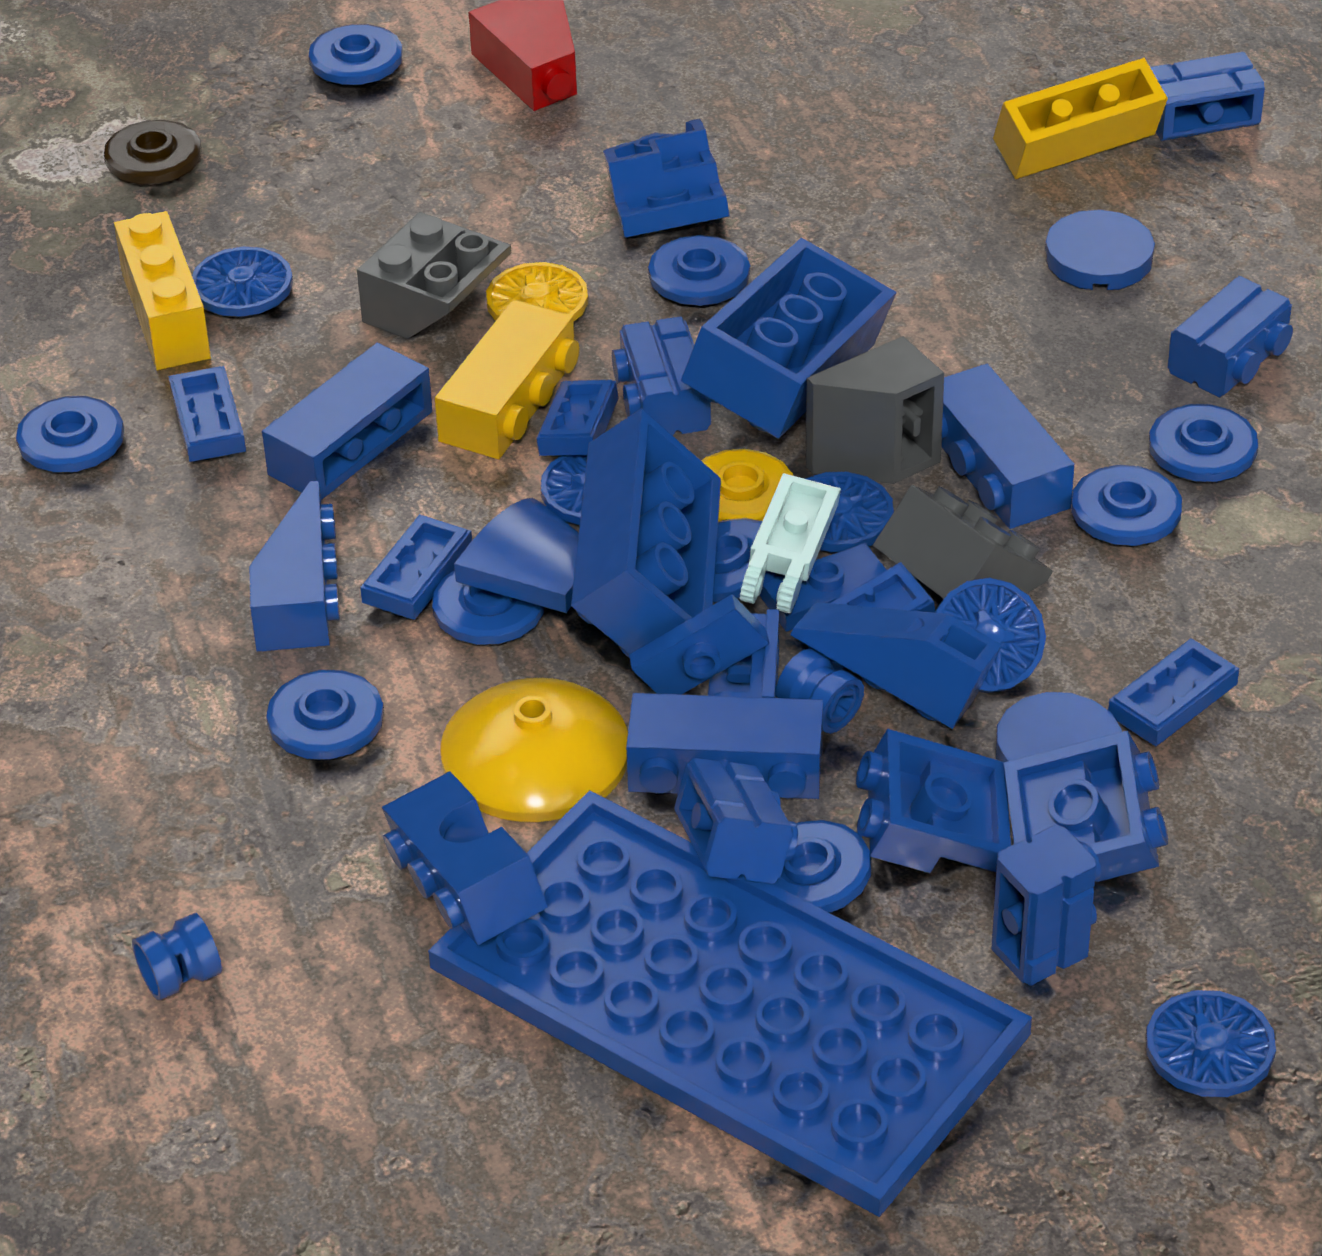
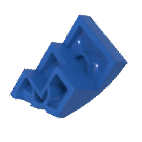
[603,119,730,237]
[454,498,579,613]

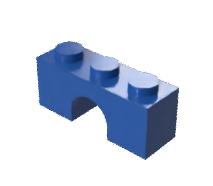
[382,771,548,945]

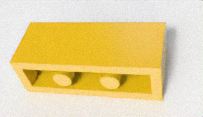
[993,57,1168,180]
[114,211,211,370]
[435,299,579,460]

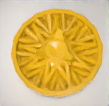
[486,262,588,322]
[701,449,793,522]

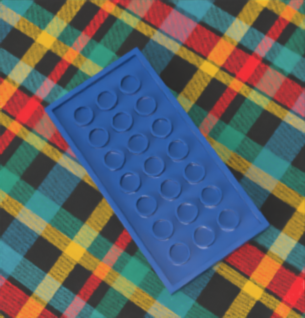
[428,790,1032,1217]

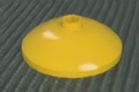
[440,678,628,822]

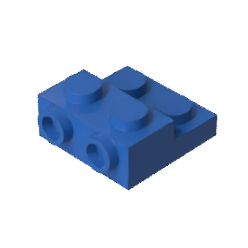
[856,729,1011,873]
[1004,730,1168,882]

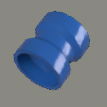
[776,648,864,734]
[132,913,222,1000]

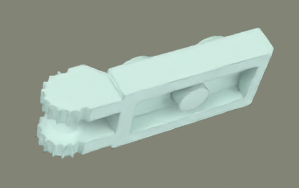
[740,473,841,614]

